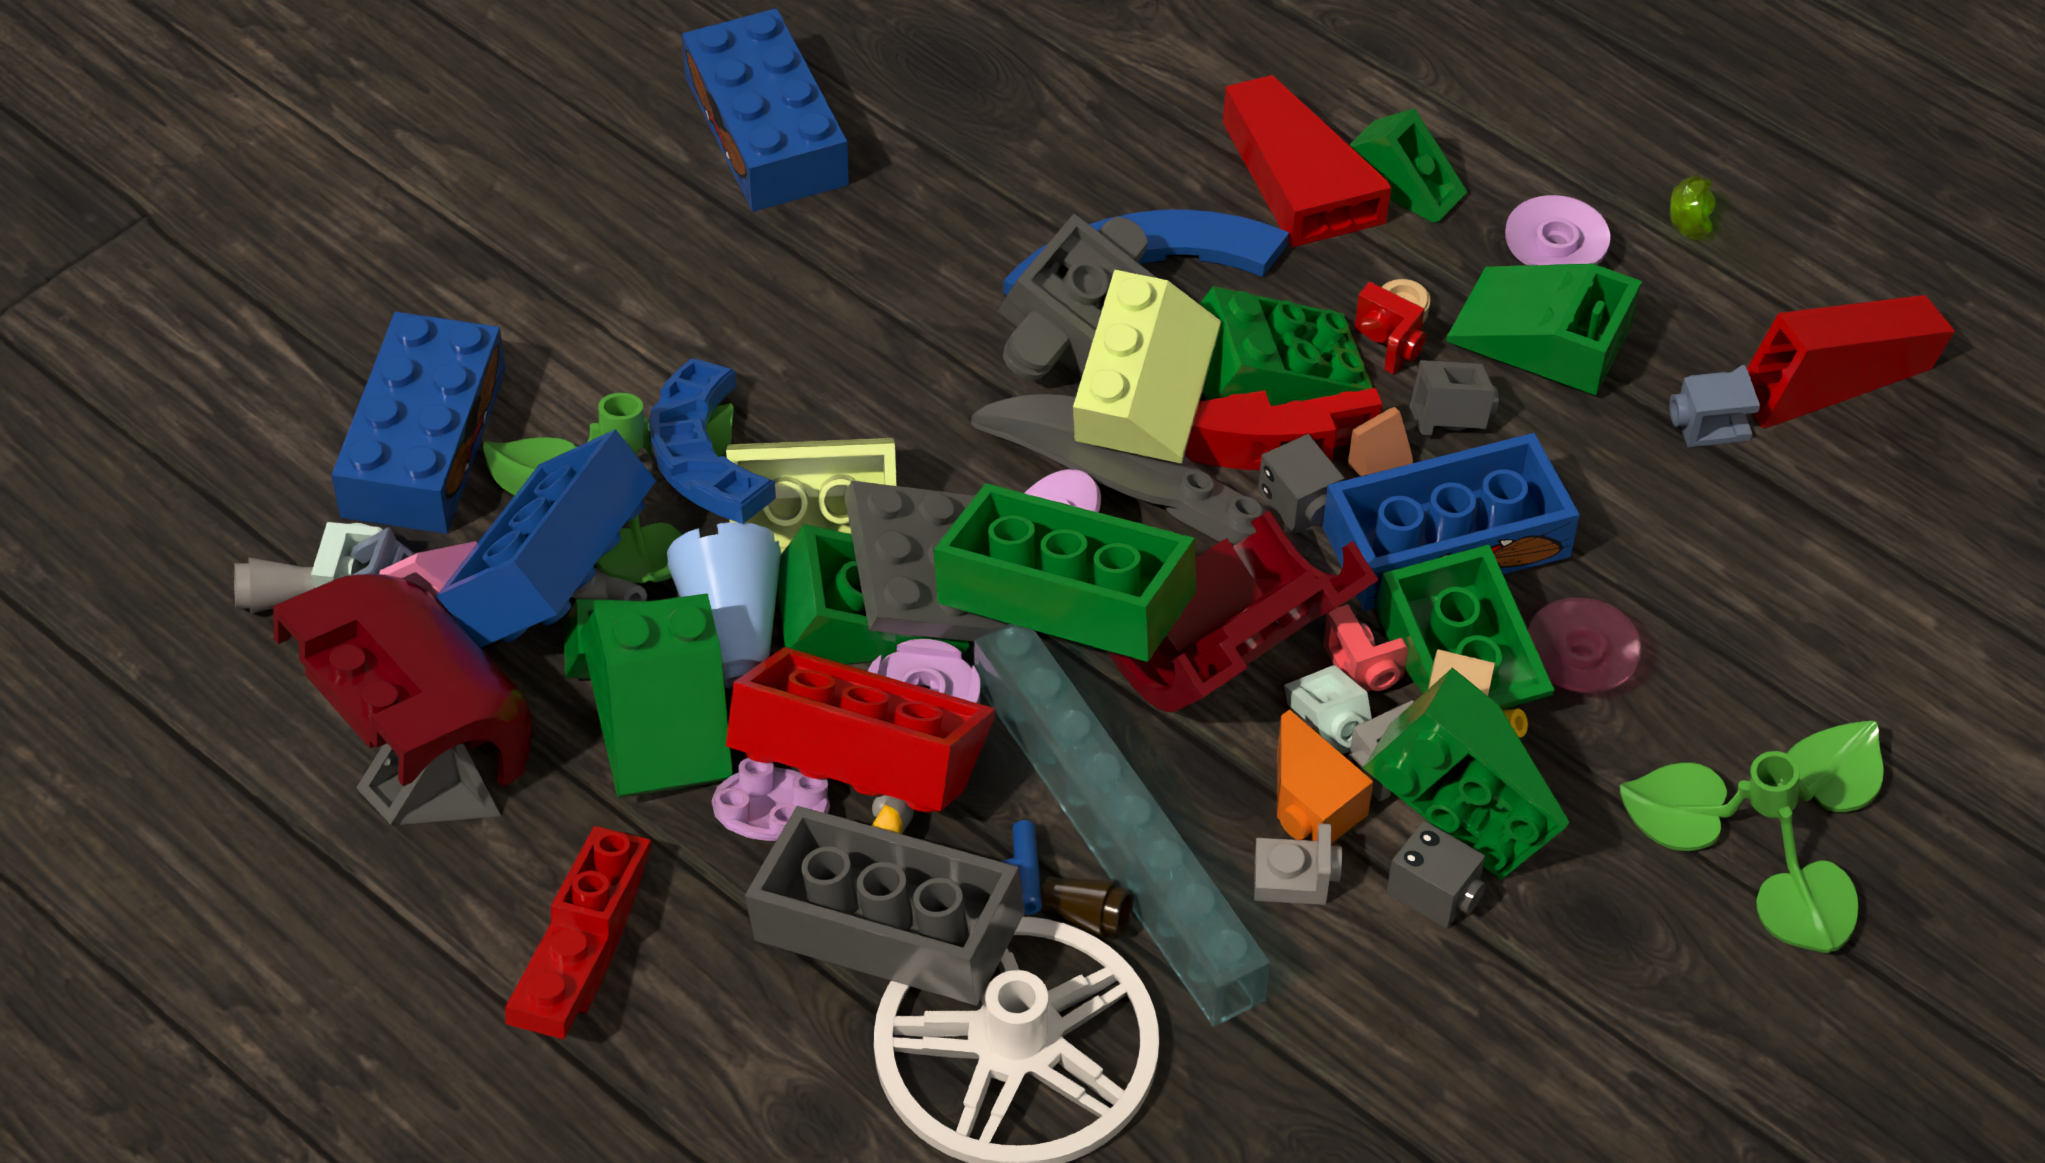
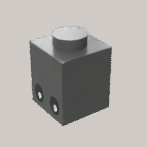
[1258,434,1345,534]
[1386,820,1486,929]

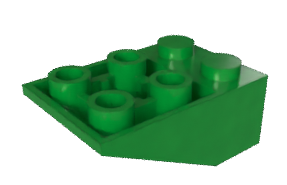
[1446,263,1642,395]
[1199,286,1373,406]
[1363,667,1569,880]

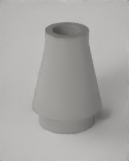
[234,557,314,614]

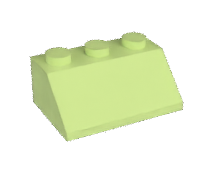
[1073,270,1221,464]
[726,438,897,554]

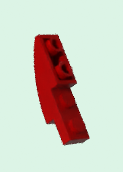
[1185,388,1382,470]
[505,826,651,1040]

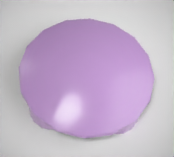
[711,758,830,841]

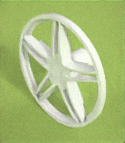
[874,917,1159,1163]

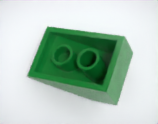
[777,524,969,664]
[1374,545,1554,709]
[580,593,732,799]

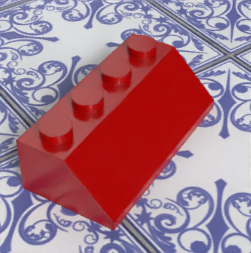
[726,647,996,812]

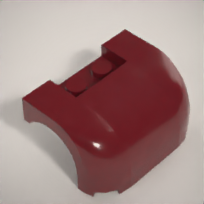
[1105,510,1378,712]
[273,574,532,787]

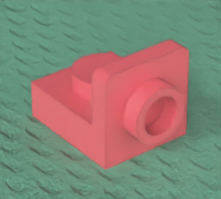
[1323,604,1408,691]

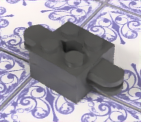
[997,213,1156,381]

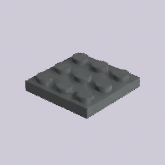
[844,481,1035,647]

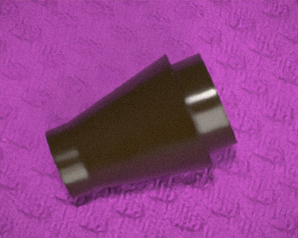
[1041,876,1134,939]

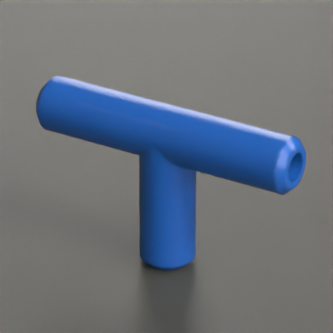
[999,820,1042,915]

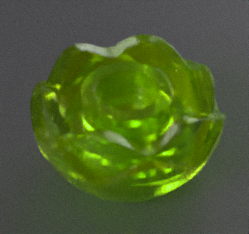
[1670,175,1716,240]

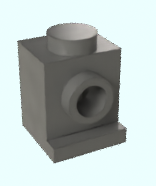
[1410,360,1499,435]

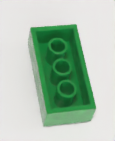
[933,483,1196,662]

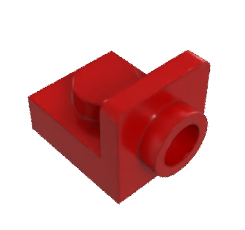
[1354,281,1426,375]

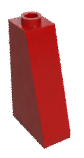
[1222,75,1391,248]
[1747,295,1955,428]

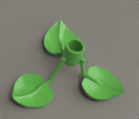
[483,393,733,583]
[1620,721,1884,953]

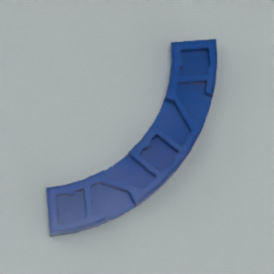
[1003,210,1289,295]
[649,358,776,524]

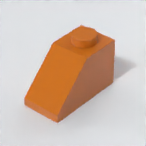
[1277,709,1374,844]

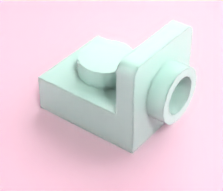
[311,522,383,588]
[1284,665,1372,755]

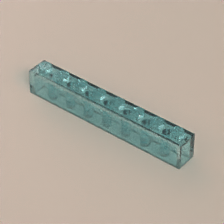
[974,624,1270,1027]

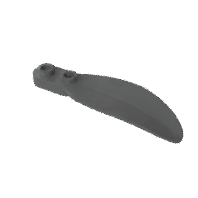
[971,394,1267,546]

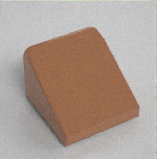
[1348,407,1413,477]

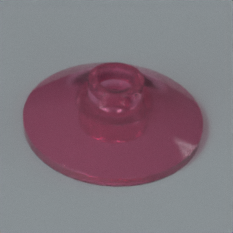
[1528,597,1641,693]

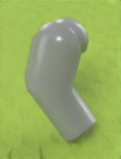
[572,568,647,601]

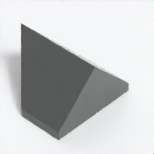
[356,743,501,825]

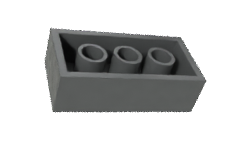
[745,806,1025,1006]

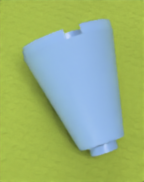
[667,522,781,689]

